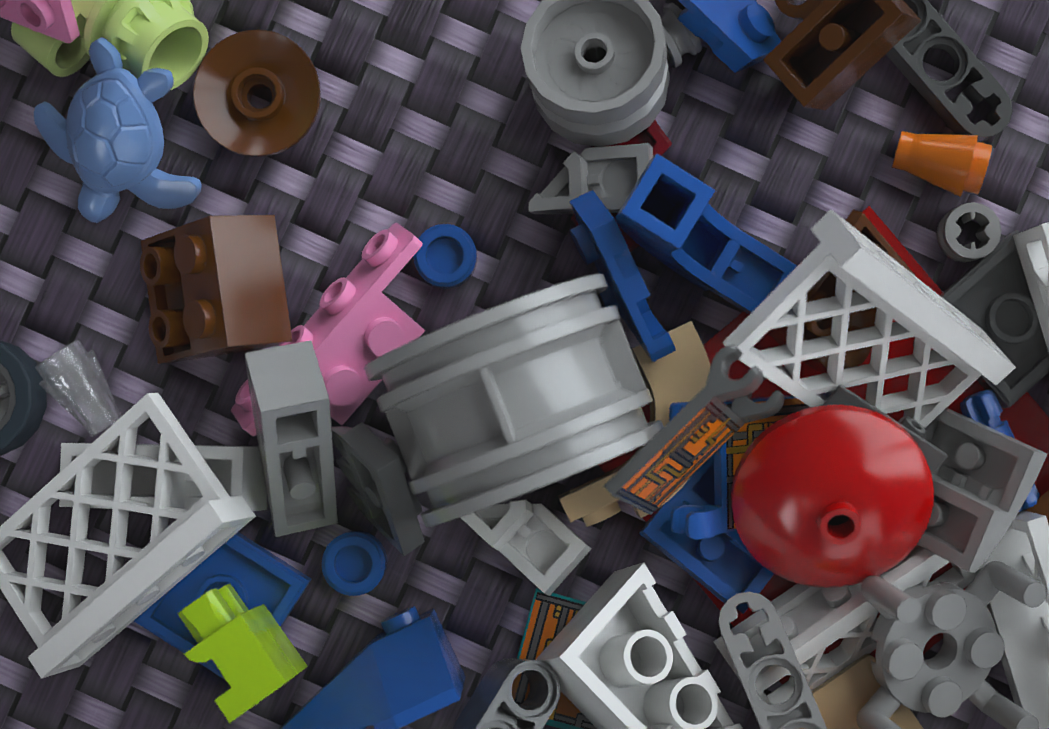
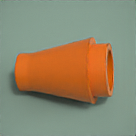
[892,131,992,197]

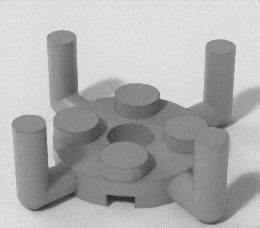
[857,561,1047,729]

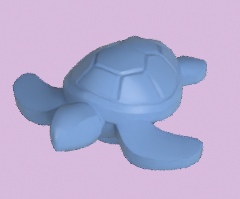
[34,37,202,223]

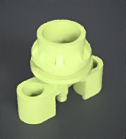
[11,0,209,90]

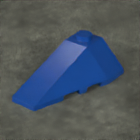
[279,606,466,729]

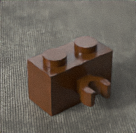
[763,0,922,110]

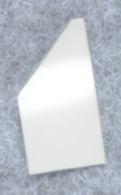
[460,500,592,596]

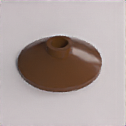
[193,30,321,157]

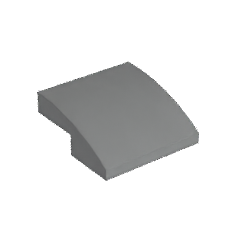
[917,408,1048,573]

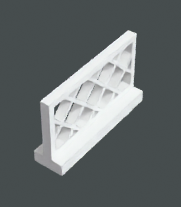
[723,209,1016,429]
[0,393,256,679]

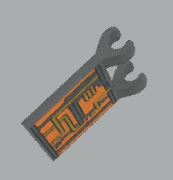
[604,345,785,515]

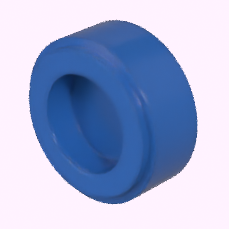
[413,224,477,289]
[322,531,387,596]

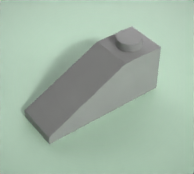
[245,340,338,537]

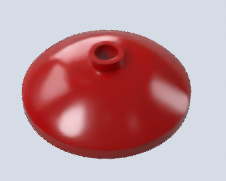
[731,405,934,588]

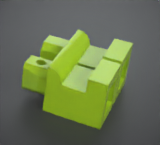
[177,583,308,723]

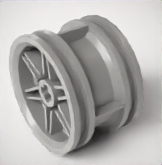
[364,274,663,527]

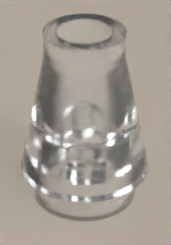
[34,339,123,437]

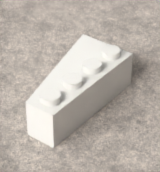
[536,562,743,729]

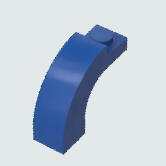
[616,154,797,315]

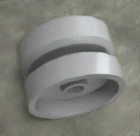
[521,0,670,147]

